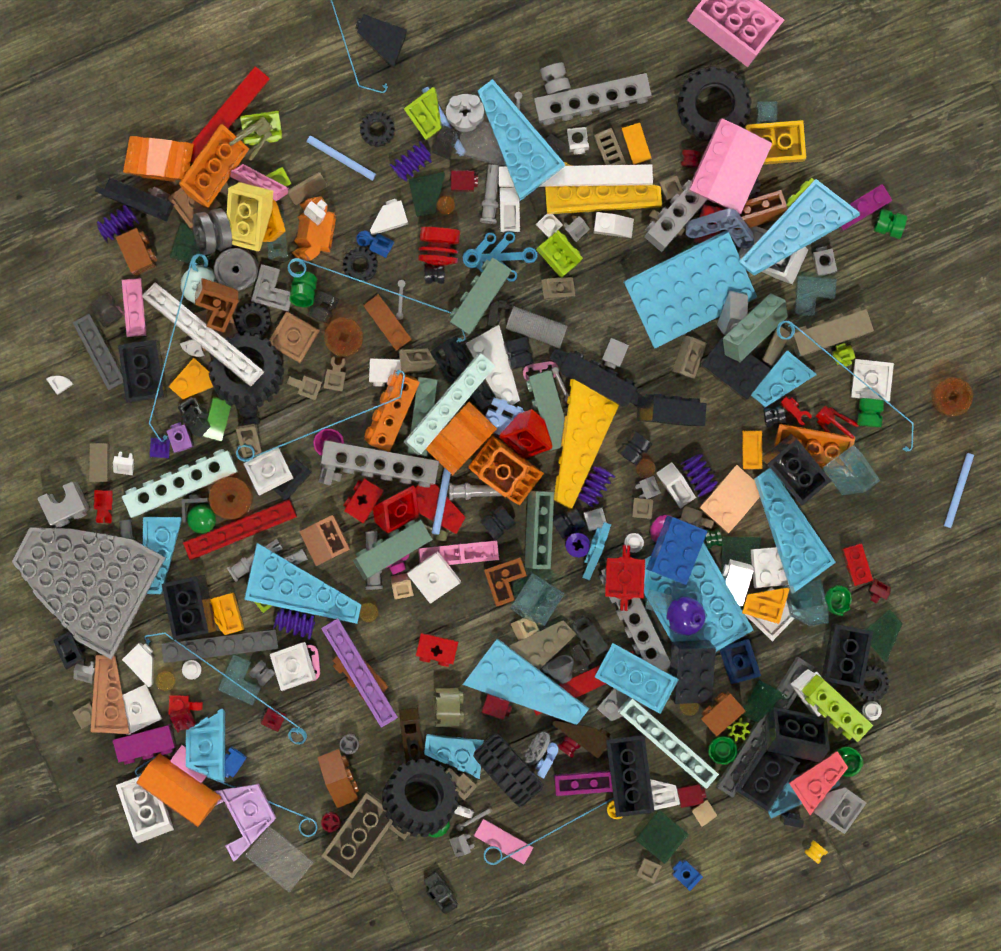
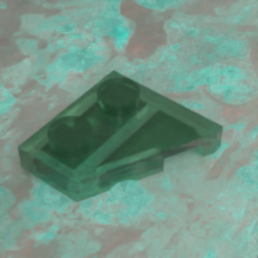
[408,172,445,218]
[170,223,212,266]
[866,609,903,662]
[742,680,788,723]

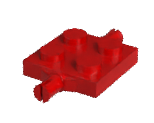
[605,545,645,611]

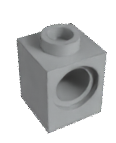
[812,246,837,276]
[602,338,629,369]

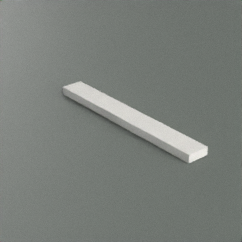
[499,165,653,187]
[142,283,264,386]

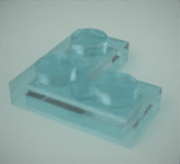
[795,276,837,316]
[218,655,261,705]

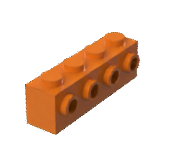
[365,370,420,452]

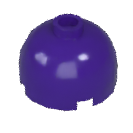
[666,596,706,635]

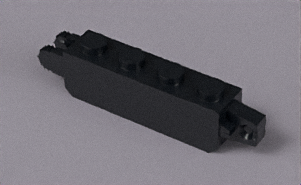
[550,348,645,407]

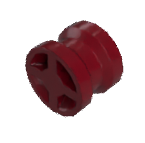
[681,150,701,168]
[558,735,581,758]
[321,812,341,832]

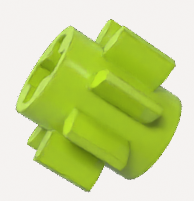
[832,343,855,367]
[727,718,750,742]

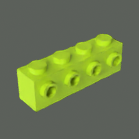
[802,674,873,742]

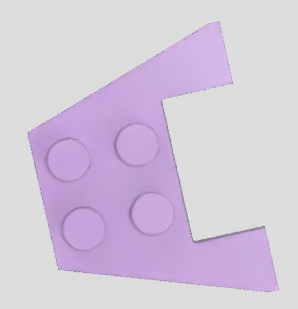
[214,784,276,861]

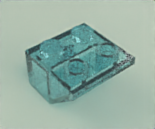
[823,445,880,495]
[510,573,565,626]

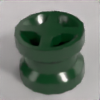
[705,528,723,549]

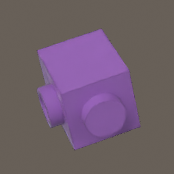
[167,422,194,453]

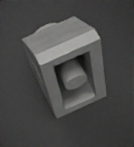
[717,291,748,335]

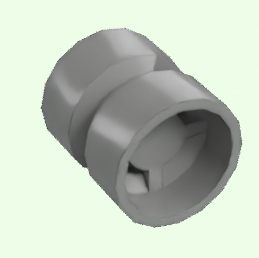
[540,62,571,95]

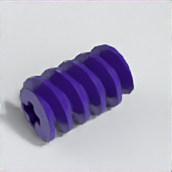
[389,141,432,182]
[97,205,140,244]
[681,454,718,497]
[578,466,615,509]
[565,533,590,558]
[273,608,315,640]

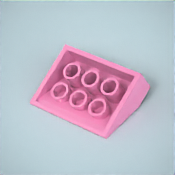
[687,0,784,67]
[688,119,772,214]

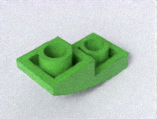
[203,396,231,441]

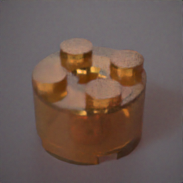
[324,318,364,357]
[932,377,973,417]

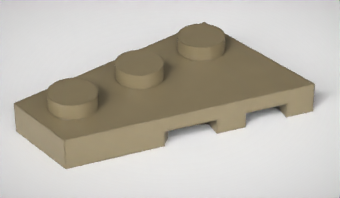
[509,620,576,670]

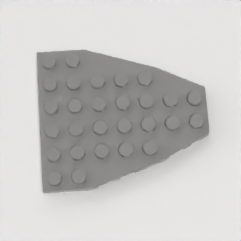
[12,528,166,659]

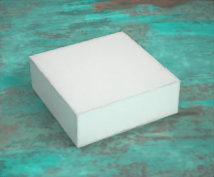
[584,508,607,531]

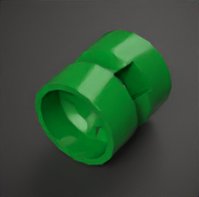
[874,208,907,239]
[289,271,318,308]
[857,398,884,428]

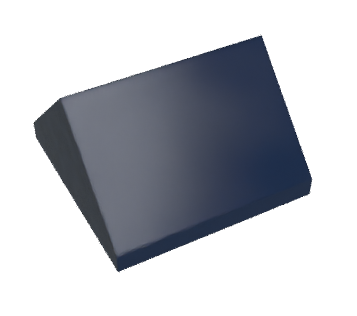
[720,638,761,684]

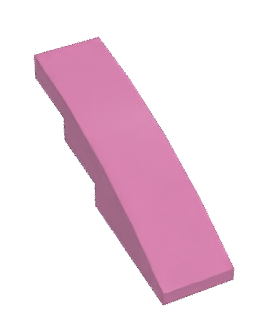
[418,541,499,565]

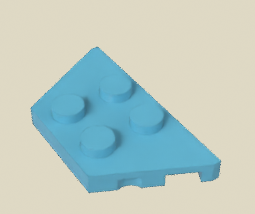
[582,522,611,580]
[186,709,225,782]

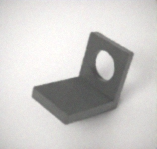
[182,495,209,522]

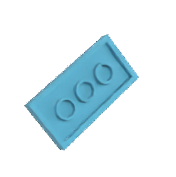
[595,643,679,714]

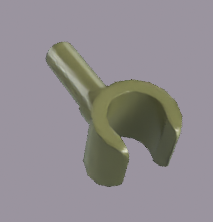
[424,524,448,541]

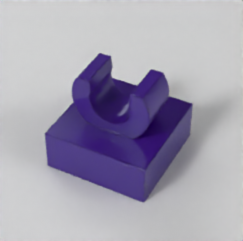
[150,438,171,458]

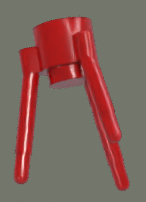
[815,405,859,439]

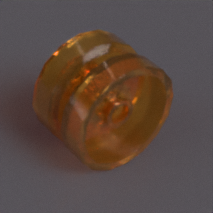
[209,477,253,520]

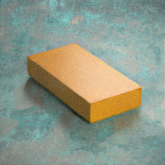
[622,123,652,165]
[742,431,762,469]

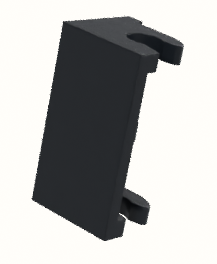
[273,458,312,501]

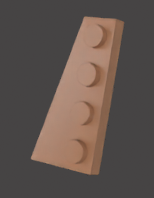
[91,655,130,734]

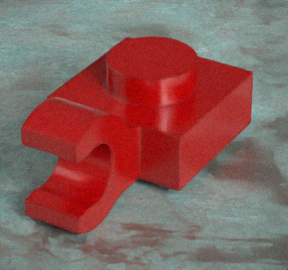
[780,397,812,426]
[94,490,113,523]
[169,695,203,715]

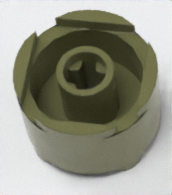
[433,688,464,727]

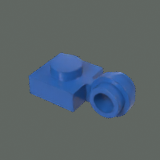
[356,230,395,258]

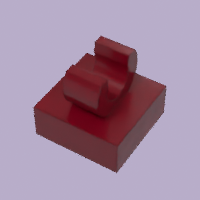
[870,578,891,604]
[261,707,287,732]
[170,708,196,733]

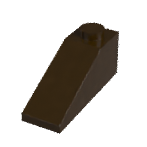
[399,707,426,763]
[552,720,611,758]

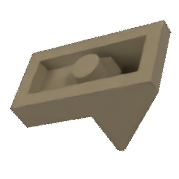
[541,277,575,300]
[236,424,262,458]

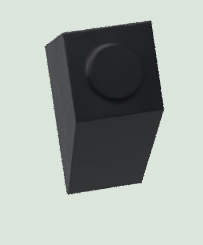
[355,14,407,68]

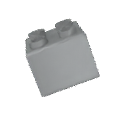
[38,482,90,528]

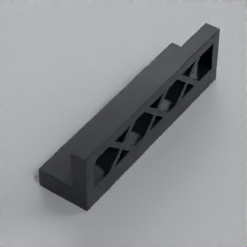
[95,178,175,222]
[430,336,494,411]

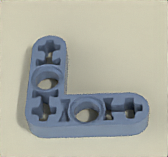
[686,209,754,249]

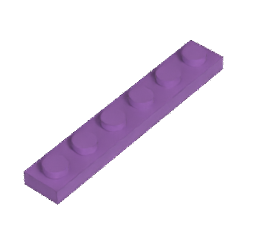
[321,618,398,728]

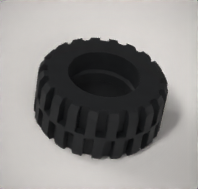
[677,66,752,142]
[208,332,284,410]
[473,734,544,807]
[381,759,459,837]

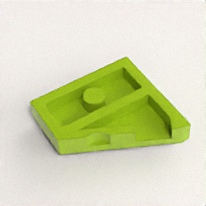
[404,87,442,140]

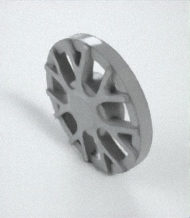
[525,732,550,765]

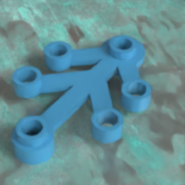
[463,232,537,282]

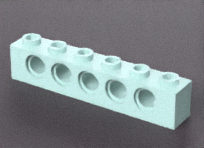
[404,354,495,455]
[122,449,238,518]
[618,697,719,789]

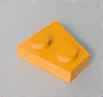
[169,358,213,400]
[742,588,790,624]
[210,593,244,635]

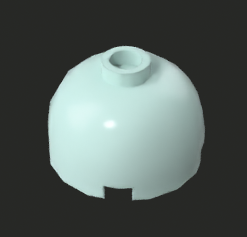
[181,265,220,303]

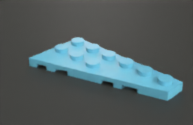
[478,79,565,201]
[739,179,860,276]
[754,468,836,594]
[244,543,361,624]
[463,639,589,725]

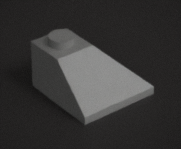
[813,788,866,834]

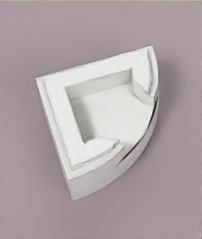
[180,339,205,357]
[47,376,73,395]
[455,805,474,818]

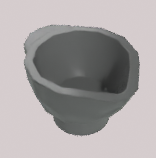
[542,655,574,684]

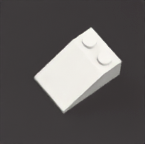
[739,226,808,285]
[116,776,174,843]

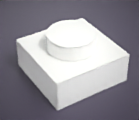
[536,214,563,238]

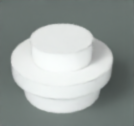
[624,533,644,552]
[182,660,201,679]
[862,701,882,720]

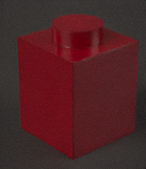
[451,170,478,192]
[482,694,512,720]
[676,783,706,808]

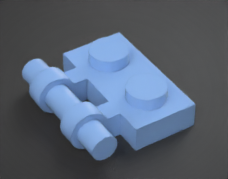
[485,397,525,435]
[535,742,558,779]

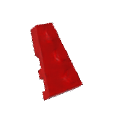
[416,484,466,534]

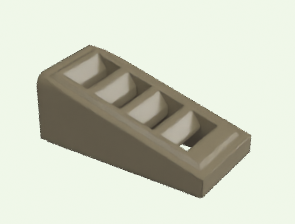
[594,128,626,165]

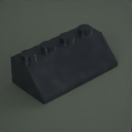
[606,735,655,817]

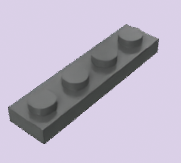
[73,314,123,390]

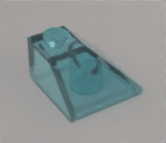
[783,580,829,626]

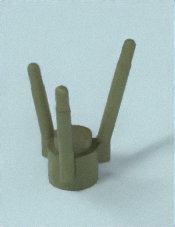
[229,117,273,161]

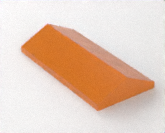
[179,124,250,208]
[774,424,855,473]
[136,754,221,827]

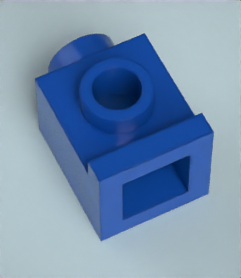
[225,746,247,778]
[672,860,703,891]

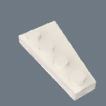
[466,325,520,405]

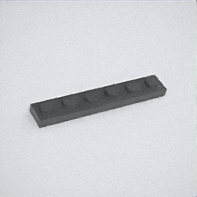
[161,629,278,663]

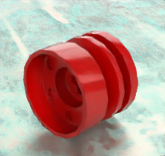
[418,227,460,266]

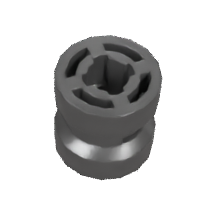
[248,660,275,687]
[340,734,360,754]

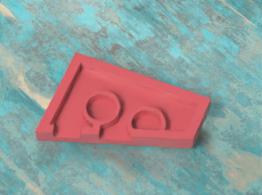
[789,751,848,815]

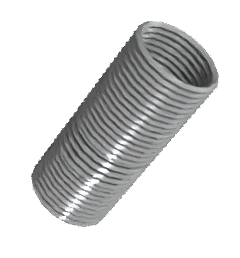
[506,306,568,348]

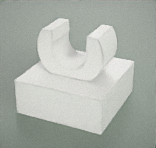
[304,199,327,225]
[113,452,134,475]

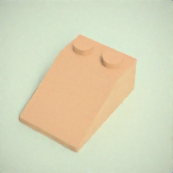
[699,465,760,533]

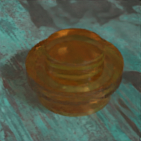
[436,195,455,214]
[636,459,655,478]

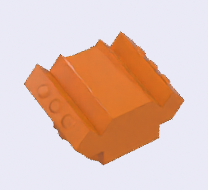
[123,136,194,182]
[292,197,336,261]
[426,402,497,475]
[468,436,544,505]

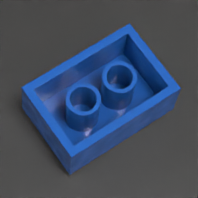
[646,516,707,585]

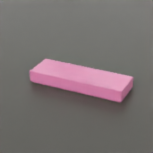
[230,164,289,201]
[122,278,147,337]
[474,819,533,864]

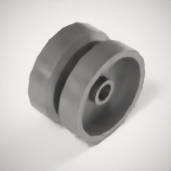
[192,208,232,255]
[214,248,259,290]

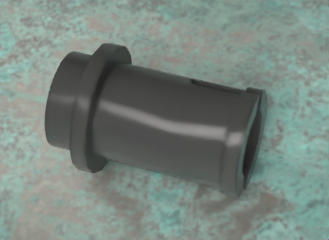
[119,520,135,539]

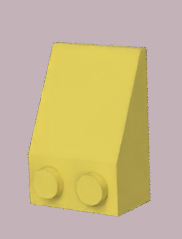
[227,182,274,251]

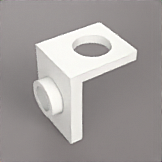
[567,127,589,154]

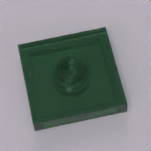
[721,536,761,576]
[635,810,689,864]

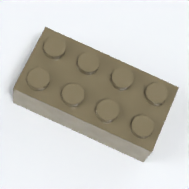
[790,307,874,358]
[321,792,393,879]

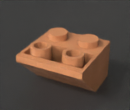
[300,515,351,566]

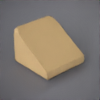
[391,573,414,599]
[511,614,540,641]
[691,800,717,827]

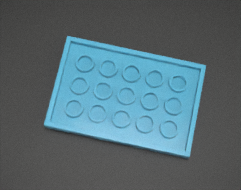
[624,231,757,348]
[644,542,753,651]

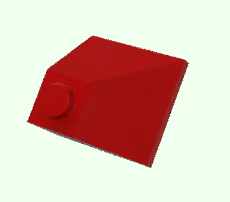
[499,409,553,459]
[373,486,419,533]

